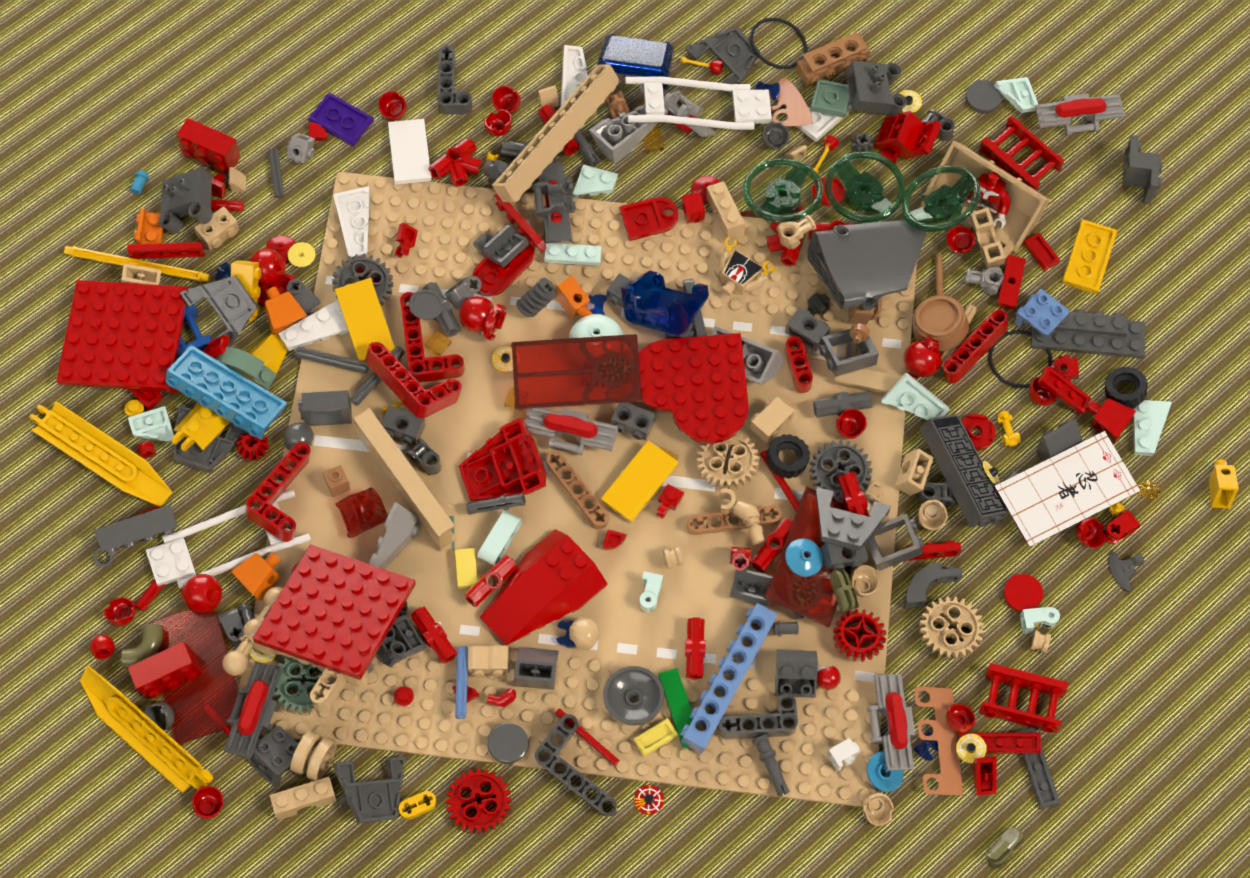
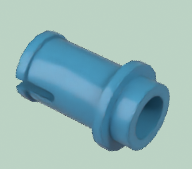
[130,170,149,195]

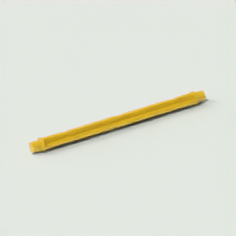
[64,246,210,282]

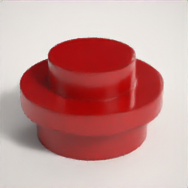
[394,686,414,706]

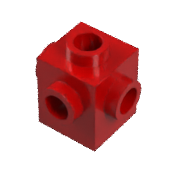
[1051,355,1079,382]

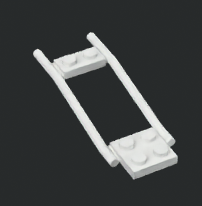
[625,77,772,130]
[146,489,311,589]

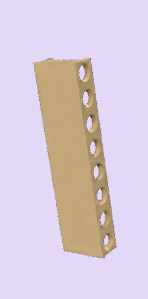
[353,408,457,550]

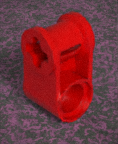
[1103,510,1141,544]

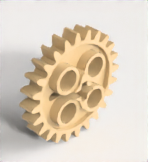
[697,434,759,489]
[919,596,984,660]

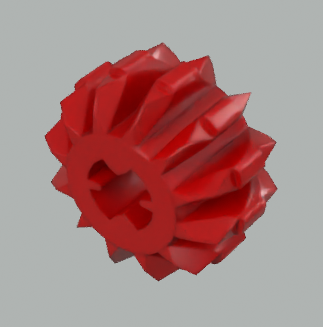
[236,431,269,463]

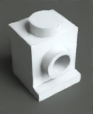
[827,738,861,772]

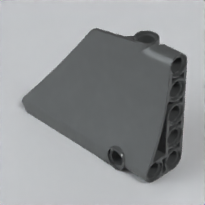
[807,218,929,310]

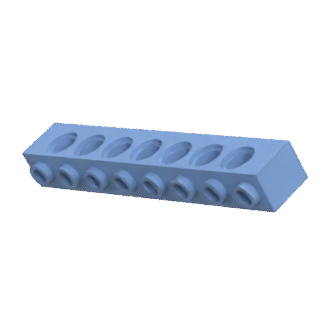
[680,603,778,754]

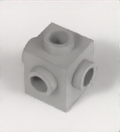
[287,133,315,164]

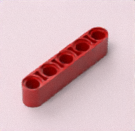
[943,309,1008,384]

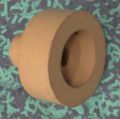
[850,323,870,344]

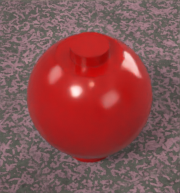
[249,249,286,286]
[903,336,942,378]
[181,574,222,613]

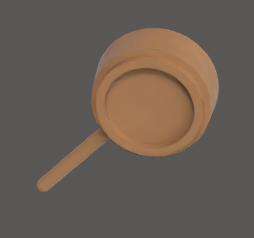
[913,254,969,351]

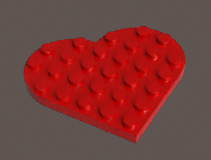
[630,333,749,444]

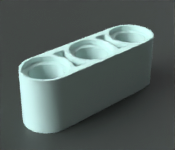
[477,510,523,566]

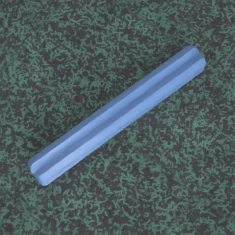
[455,646,468,719]

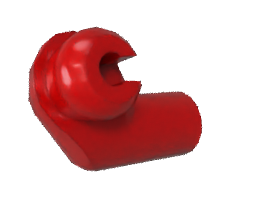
[487,688,516,708]

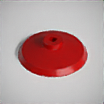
[691,176,720,204]
[812,177,845,206]
[265,235,296,264]

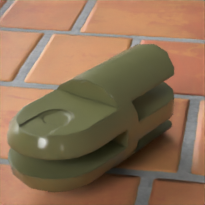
[830,569,859,612]
[985,828,1024,869]

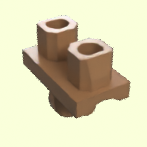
[605,91,630,118]

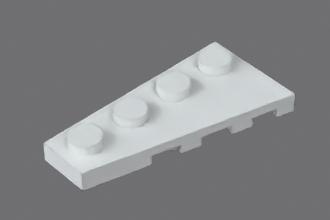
[560,45,597,114]
[278,300,348,351]

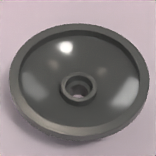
[603,666,664,725]

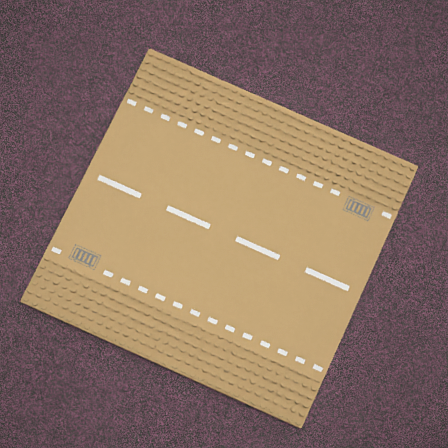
[231,172,917,807]

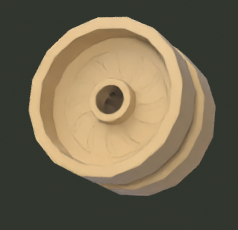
[290,730,337,781]

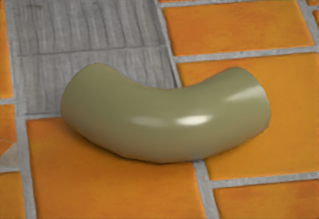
[121,624,163,669]

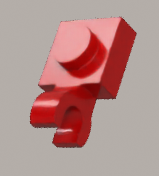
[395,223,418,258]
[656,484,685,519]

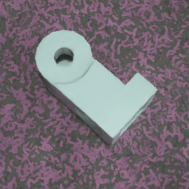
[639,571,663,612]
[1019,607,1060,634]

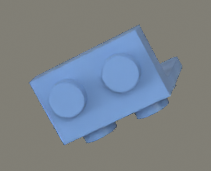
[1014,289,1069,336]

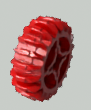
[833,609,887,662]

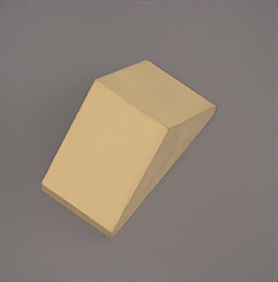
[121,263,161,285]

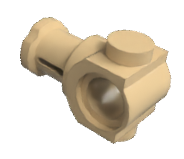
[776,215,816,249]

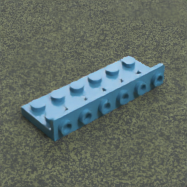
[165,345,287,440]

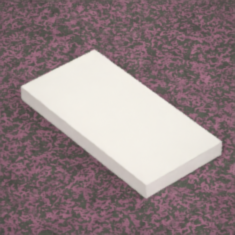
[388,119,432,185]

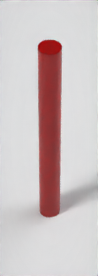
[760,450,805,517]
[555,708,620,766]

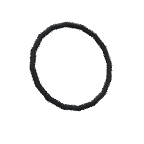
[749,18,808,69]
[989,330,1052,388]

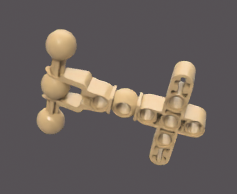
[222,587,370,712]

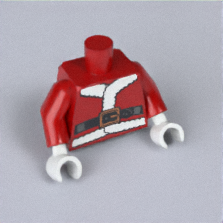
[952,172,1011,229]

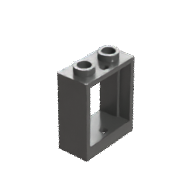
[819,329,879,377]
[298,390,352,426]
[867,513,924,571]

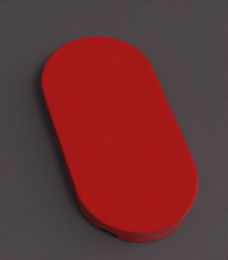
[473,239,534,296]

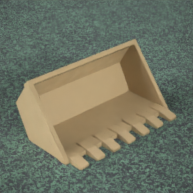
[921,141,1050,259]

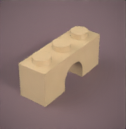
[707,181,745,241]
[970,207,1006,269]
[270,777,337,820]

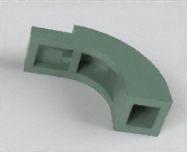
[214,347,277,390]

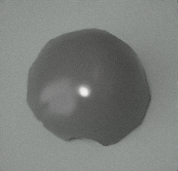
[762,122,790,150]
[284,422,314,451]
[144,701,175,730]

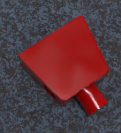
[1086,399,1136,445]

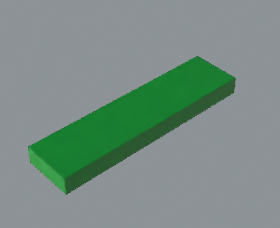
[658,668,698,749]

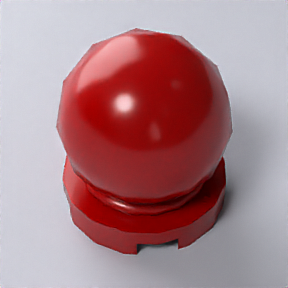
[459,296,507,341]

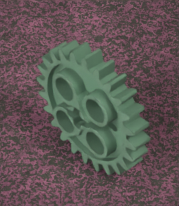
[274,657,335,715]

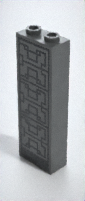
[919,414,1009,528]

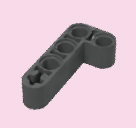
[437,45,473,115]
[718,693,798,740]

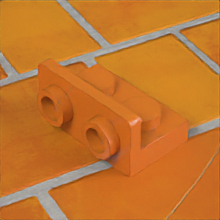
[134,208,164,244]

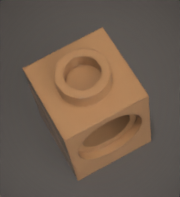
[323,465,351,497]

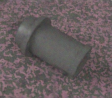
[238,603,254,625]
[773,621,799,637]

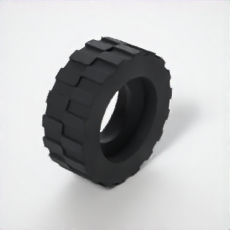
[1105,366,1148,408]
[766,434,810,479]

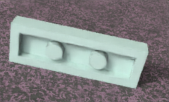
[544,243,601,266]

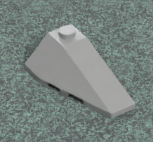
[589,105,668,164]
[710,326,785,385]
[369,502,420,569]

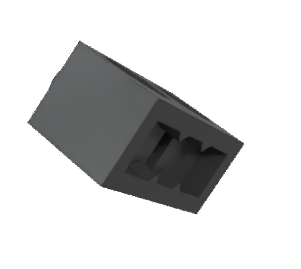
[611,402,656,441]

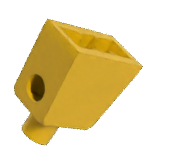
[1209,460,1239,509]

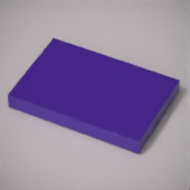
[308,92,374,147]

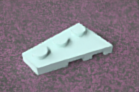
[881,373,950,420]
[1133,400,1172,456]

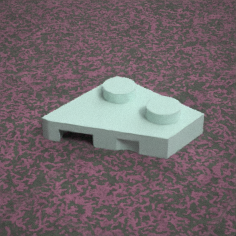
[573,165,618,198]
[128,406,174,442]

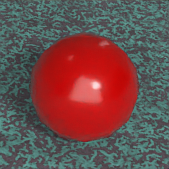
[89,634,115,660]
[817,666,841,690]

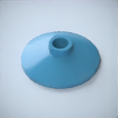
[785,539,823,577]
[867,751,904,792]

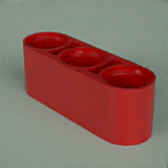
[785,336,813,393]

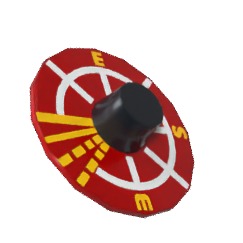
[634,785,664,815]

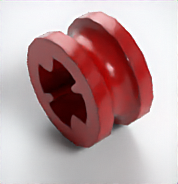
[137,442,156,459]

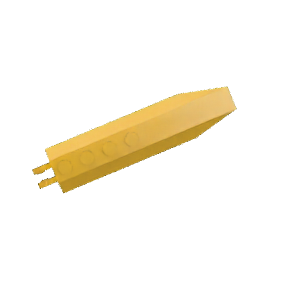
[171,332,288,451]
[29,401,173,507]
[80,665,213,793]

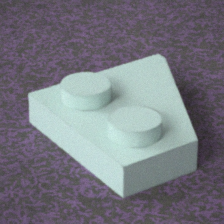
[994,77,1038,113]

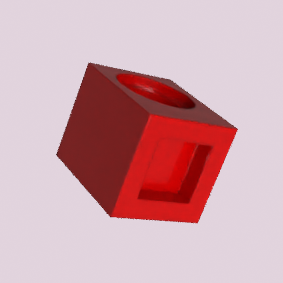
[681,192,705,223]

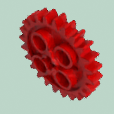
[445,768,512,835]

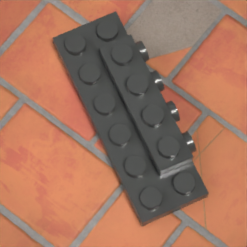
[1031,309,1145,359]

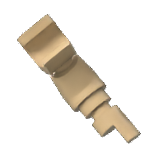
[719,488,764,545]

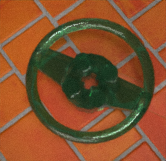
[825,151,905,223]
[742,158,823,223]
[902,165,981,232]

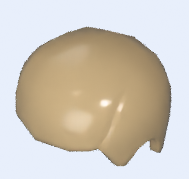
[918,499,948,530]
[850,565,879,597]
[569,617,599,650]
[862,792,894,826]

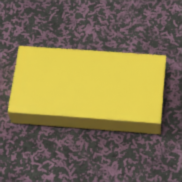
[455,548,477,589]
[633,718,678,757]

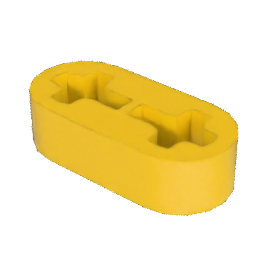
[399,791,436,820]

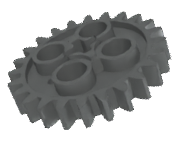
[332,253,393,306]
[809,440,873,501]

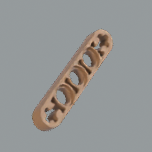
[546,451,609,529]
[687,506,781,535]

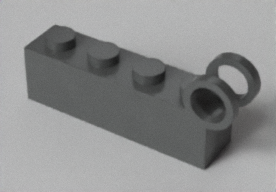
[93,505,178,567]

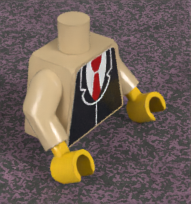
[719,237,776,296]

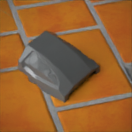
[377,614,427,668]

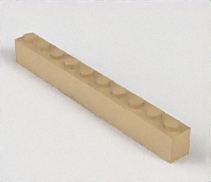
[492,65,620,203]

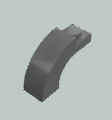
[905,562,962,609]

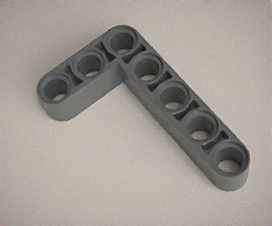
[534,714,618,817]

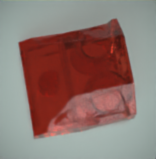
[335,487,388,538]

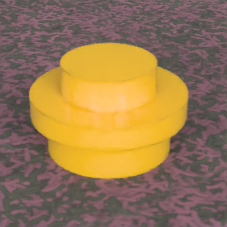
[125,400,144,417]

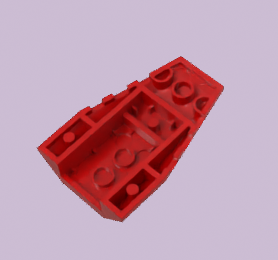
[480,529,608,646]

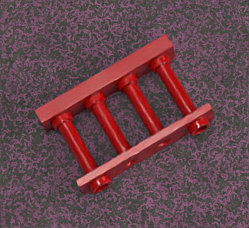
[979,115,1064,191]
[978,663,1068,733]

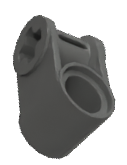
[921,109,955,141]
[445,276,481,310]
[287,279,321,315]
[406,439,441,475]
[918,482,956,507]
[217,607,244,648]

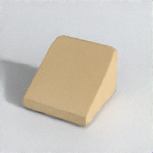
[538,86,559,108]
[784,145,807,164]
[229,167,246,192]

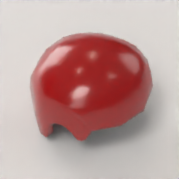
[491,85,521,114]
[378,91,407,120]
[484,109,512,136]
[946,225,975,254]
[1028,377,1056,406]
[836,408,867,439]
[1076,518,1107,548]
[103,597,136,627]
[945,704,976,733]
[192,785,223,820]

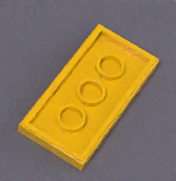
[1062,219,1118,295]
[335,278,395,361]
[601,440,679,523]

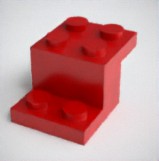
[873,111,941,160]

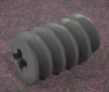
[516,278,557,317]

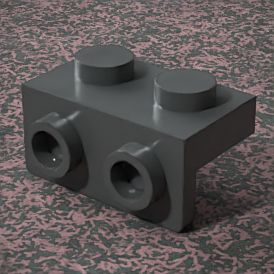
[483,224,529,268]
[730,569,772,606]

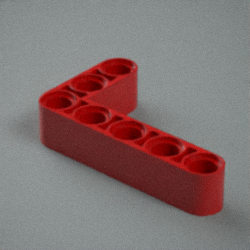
[400,292,465,383]
[365,342,462,418]
[245,442,311,542]

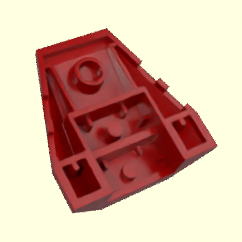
[458,418,547,501]

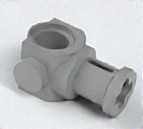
[965,266,1004,294]

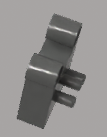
[845,61,907,116]
[158,167,213,234]

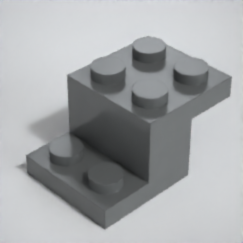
[1122,135,1162,204]

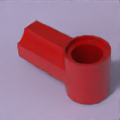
[730,547,751,571]

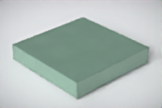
[810,79,850,118]

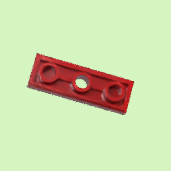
[997,255,1026,310]

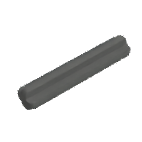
[268,148,284,198]

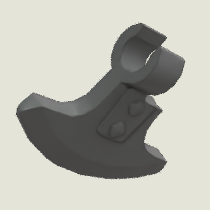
[1109,551,1145,592]

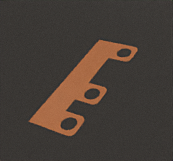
[914,687,963,796]

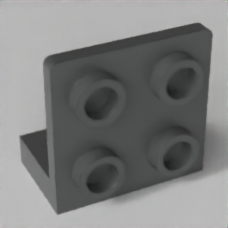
[246,726,298,787]

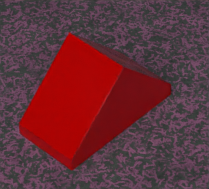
[971,756,997,796]

